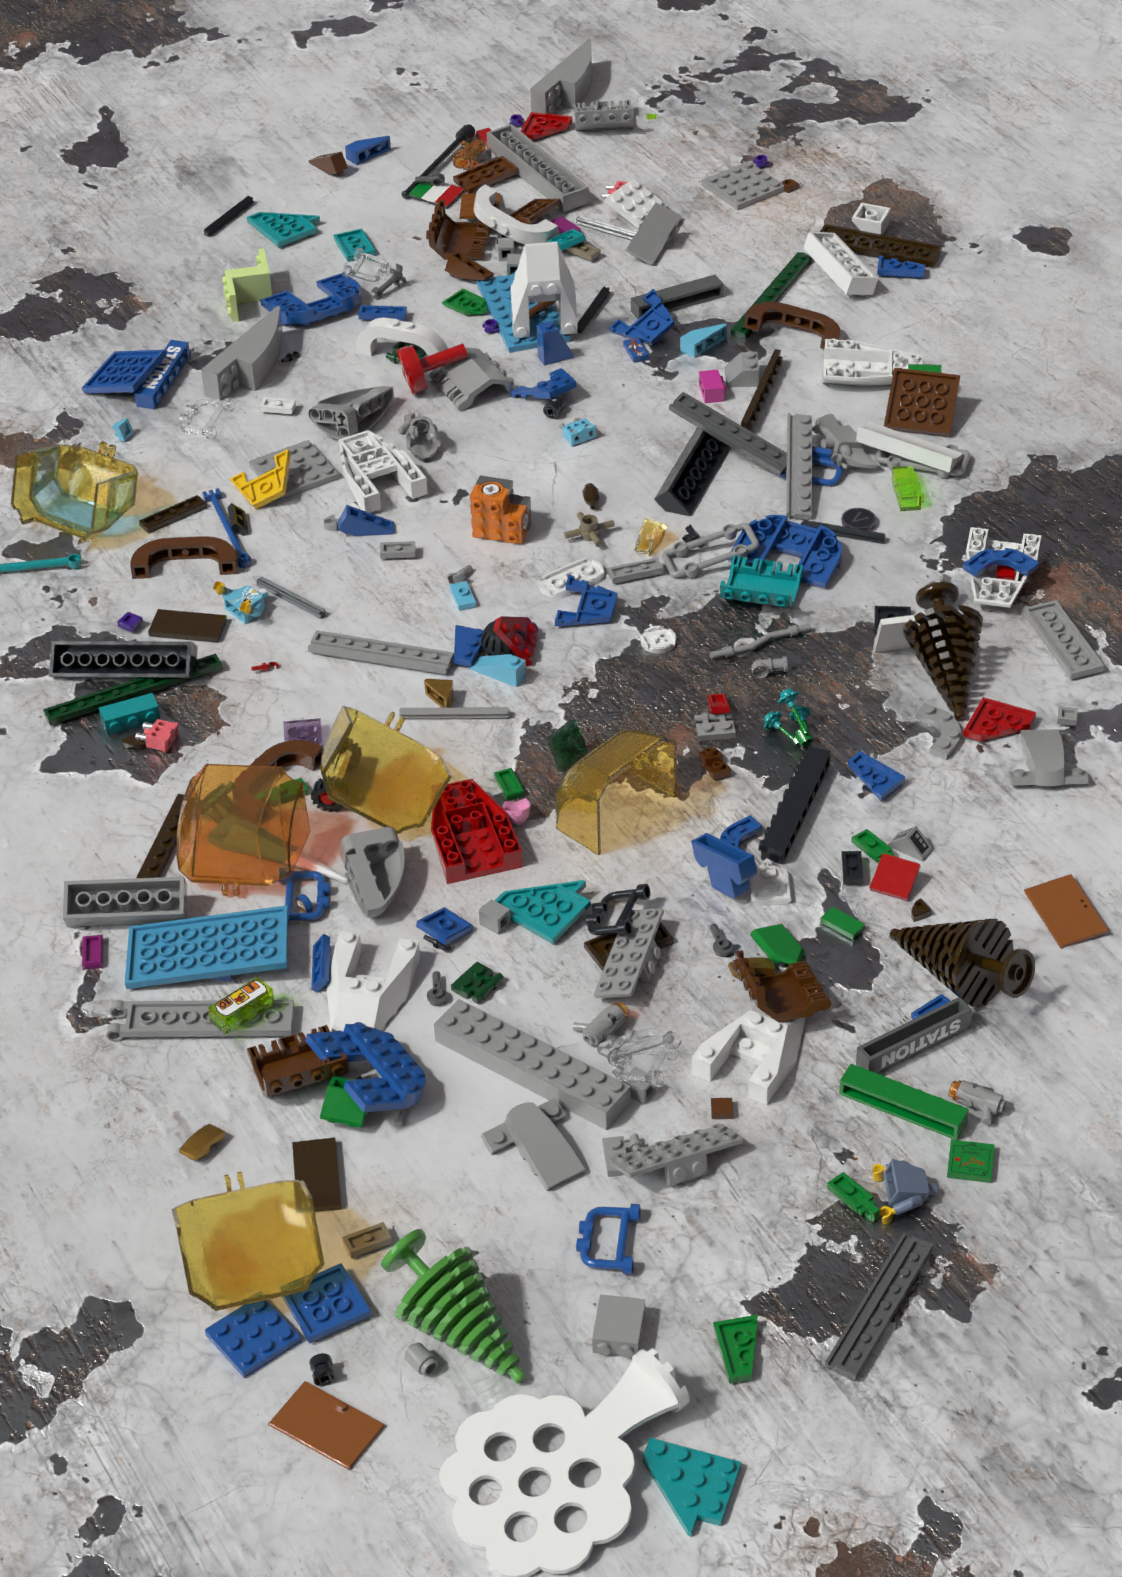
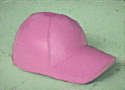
[502,798,531,825]

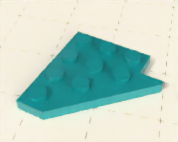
[247,212,320,247]
[494,880,591,944]
[643,1437,741,1537]

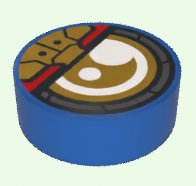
[296,894,313,913]

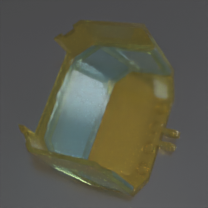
[11,441,139,545]

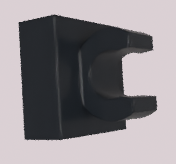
[682,524,704,548]

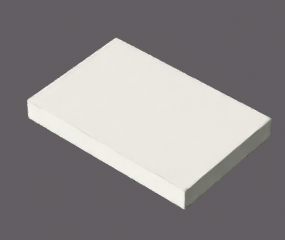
[873,615,917,653]

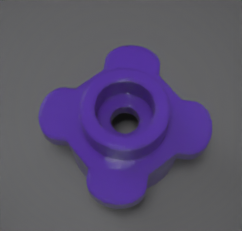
[509,114,524,127]
[753,155,770,168]
[482,319,499,333]

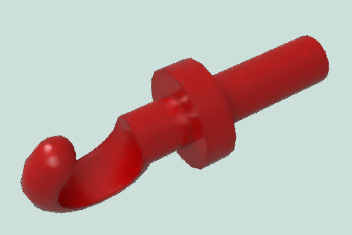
[251,662,279,672]

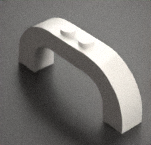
[473,184,558,244]
[356,318,448,356]

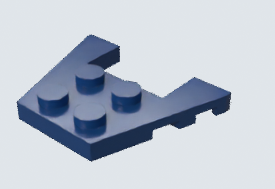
[609,289,675,345]
[510,368,577,399]
[555,575,618,626]

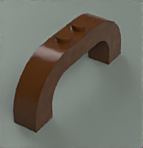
[744,302,841,349]
[130,536,238,579]
[233,740,325,825]

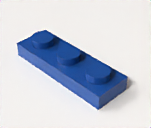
[358,305,407,321]
[311,934,331,993]

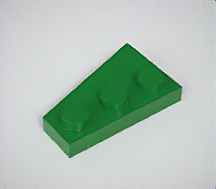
[713,1314,758,1384]

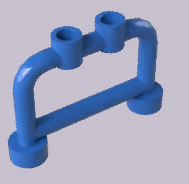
[278,867,330,921]
[576,1203,641,1275]

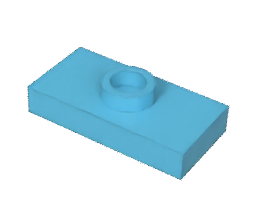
[449,581,476,611]

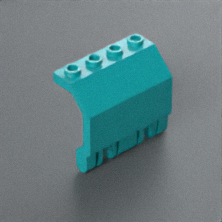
[720,555,804,608]

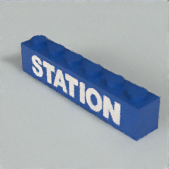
[134,340,191,410]

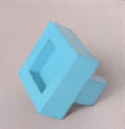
[112,418,134,441]

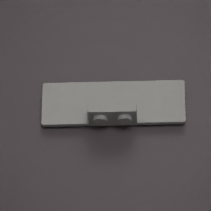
[626,202,682,265]
[594,908,664,998]
[609,1124,743,1186]

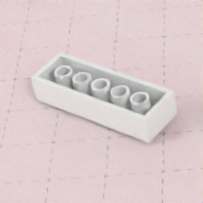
[803,232,878,296]

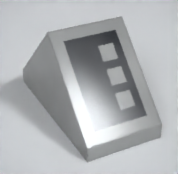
[888,826,932,861]

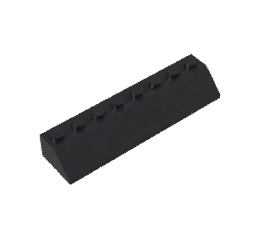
[654,427,730,516]
[49,641,198,678]

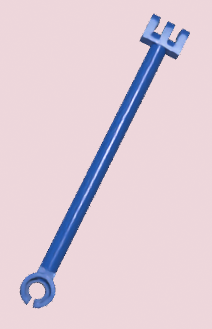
[202,488,252,568]

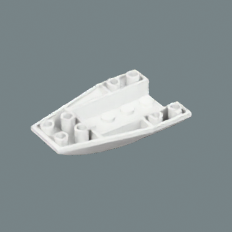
[822,339,922,386]
[966,527,1041,608]

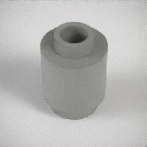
[405,1343,438,1376]

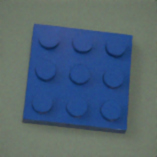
[280,1263,371,1344]
[205,1294,301,1378]

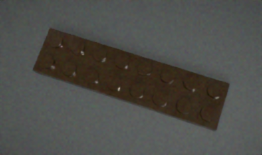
[820,224,942,267]

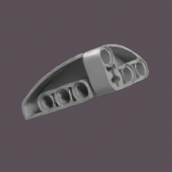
[308,386,394,440]
[340,827,405,918]

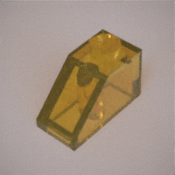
[633,518,667,556]

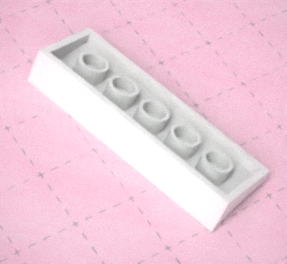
[856,422,963,472]

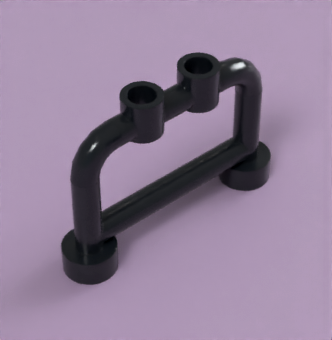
[585,884,651,937]

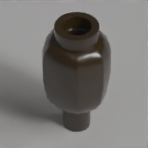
[582,483,600,510]

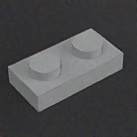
[380,541,416,559]

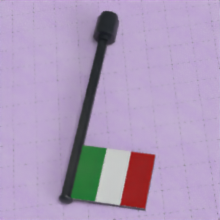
[401,124,475,209]

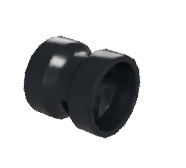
[543,396,565,419]
[309,1353,336,1386]

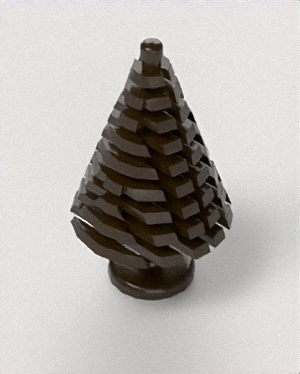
[903,582,983,720]
[889,918,1035,1007]

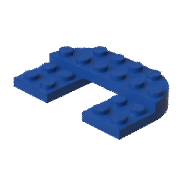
[260,272,362,325]
[728,515,842,588]
[305,1022,426,1112]

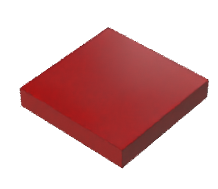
[869,853,921,901]

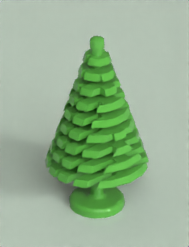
[381,1229,526,1384]

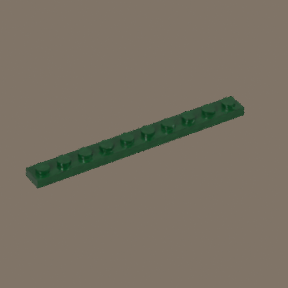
[731,252,812,339]
[43,653,223,725]

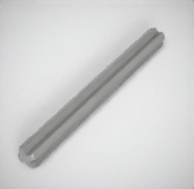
[399,707,510,719]

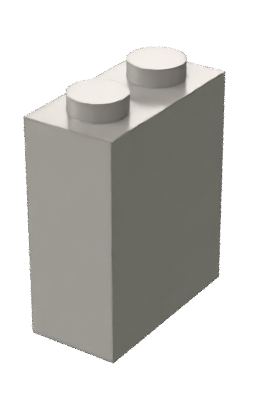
[592,1294,646,1358]

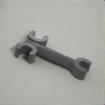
[371,264,406,300]

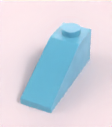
[680,323,727,358]
[470,654,526,687]

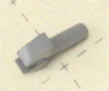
[398,412,421,434]
[324,515,338,531]
[447,565,472,584]

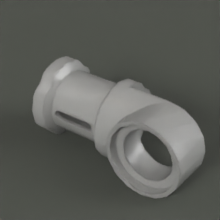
[751,656,788,679]

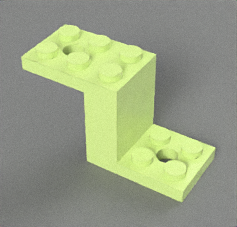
[222,248,272,322]

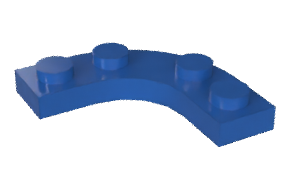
[963,548,1039,577]
[720,815,762,848]

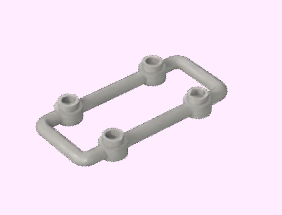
[875,444,971,479]
[662,523,759,578]

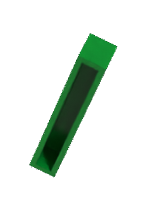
[839,1064,969,1140]

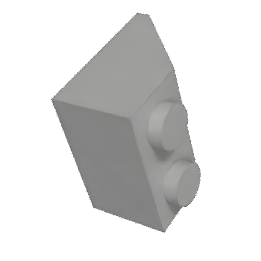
[725,351,759,388]

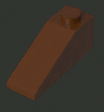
[308,151,348,176]
[445,251,494,280]

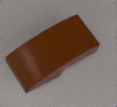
[698,747,731,780]

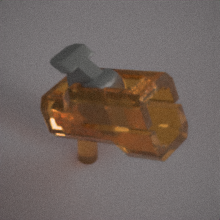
[453,138,492,170]

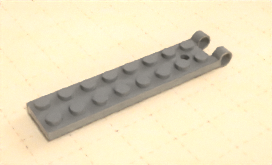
[106,1000,294,1042]

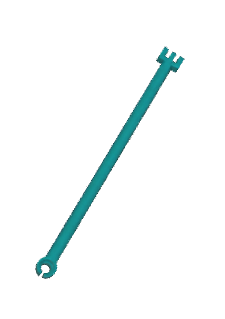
[0,554,82,573]

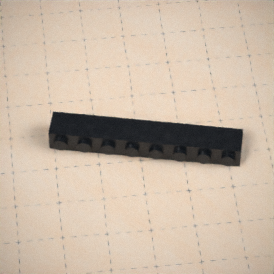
[758,746,831,865]

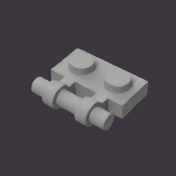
[694,712,736,742]
[602,1133,643,1177]

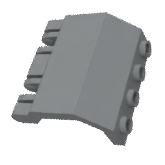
[573,100,634,131]
[429,347,514,411]

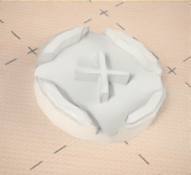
[640,626,676,654]

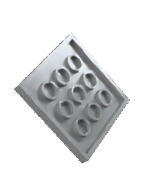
[701,161,785,210]
[249,440,339,500]

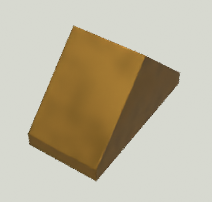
[424,679,454,708]

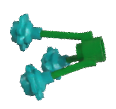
[764,688,814,747]

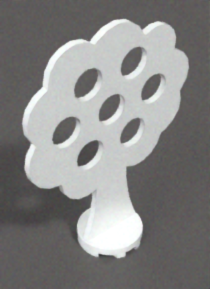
[439,1347,690,1577]

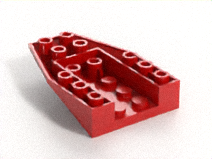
[431,779,523,884]

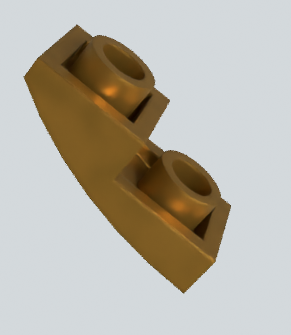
[728,957,776,979]
[179,1124,225,1160]

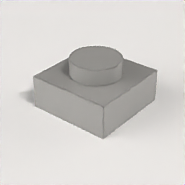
[1057,706,1078,726]

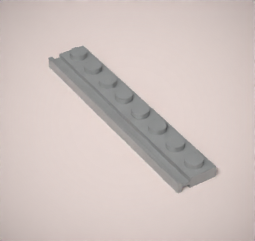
[786,413,812,520]
[308,630,454,675]

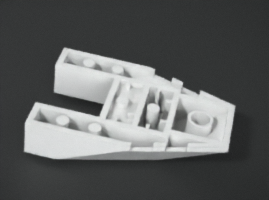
[510,242,578,338]
[338,430,427,513]
[327,931,421,1032]
[692,1006,806,1105]

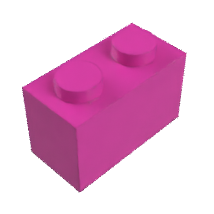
[699,369,727,404]

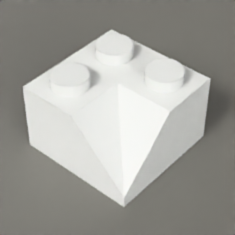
[852,203,891,235]

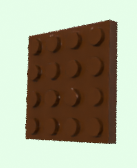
[884,368,960,437]

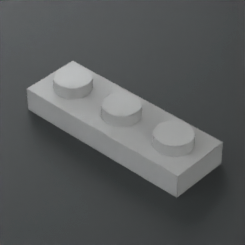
[607,557,663,584]

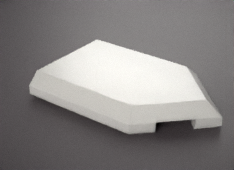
[749,858,792,905]

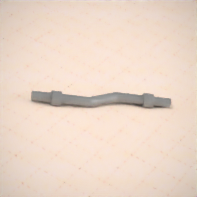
[710,624,811,659]

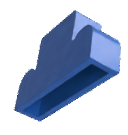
[691,833,757,899]

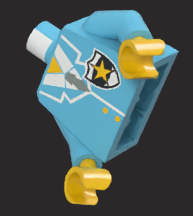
[213,581,269,624]

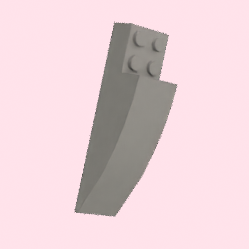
[530,39,592,114]
[201,306,283,402]

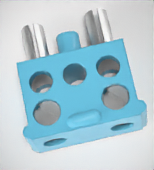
[559,418,597,446]

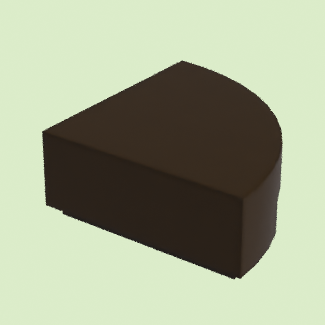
[121,733,146,750]
[911,898,932,922]

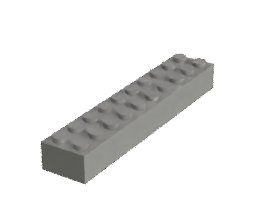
[487,124,589,212]
[434,999,631,1130]

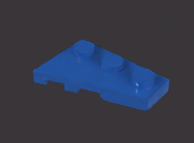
[877,255,925,278]
[454,625,483,667]
[848,751,905,801]

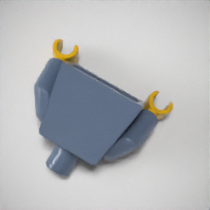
[872,1159,938,1224]

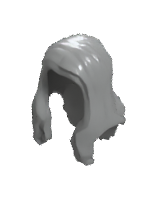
[406,416,441,460]

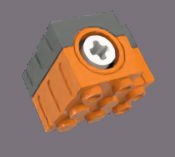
[470,475,532,545]

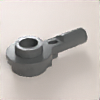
[415,172,445,186]
[710,924,733,957]
[427,971,447,1006]

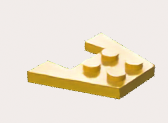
[230,449,291,509]

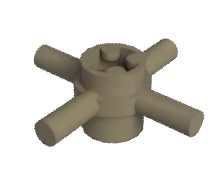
[564,512,615,547]

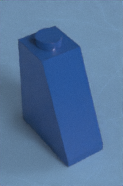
[537,321,574,366]

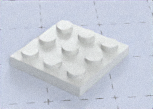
[604,179,667,229]

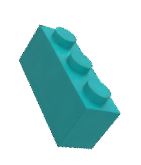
[99,693,161,735]

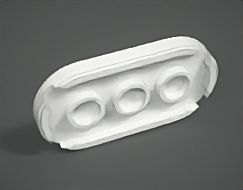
[539,559,604,598]

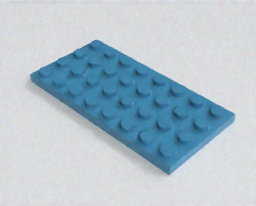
[477,273,571,353]
[125,905,289,989]

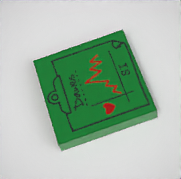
[947,1139,995,1183]

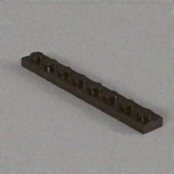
[741,349,783,431]
[136,794,197,878]

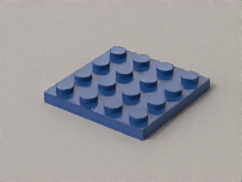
[82,350,167,394]

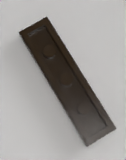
[139,495,207,534]

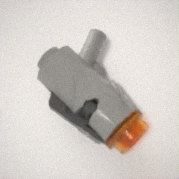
[573,1001,629,1046]
[948,1080,1006,1125]

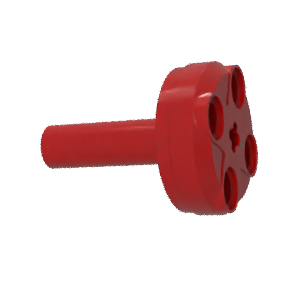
[396,343,468,394]

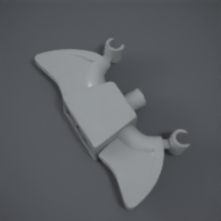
[812,414,878,468]

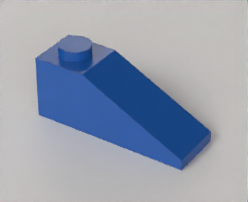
[345,136,391,165]
[338,505,394,536]

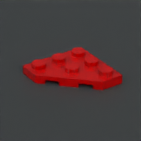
[521,112,573,140]
[493,616,539,666]
[963,697,1036,742]

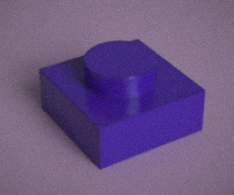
[117,612,143,632]

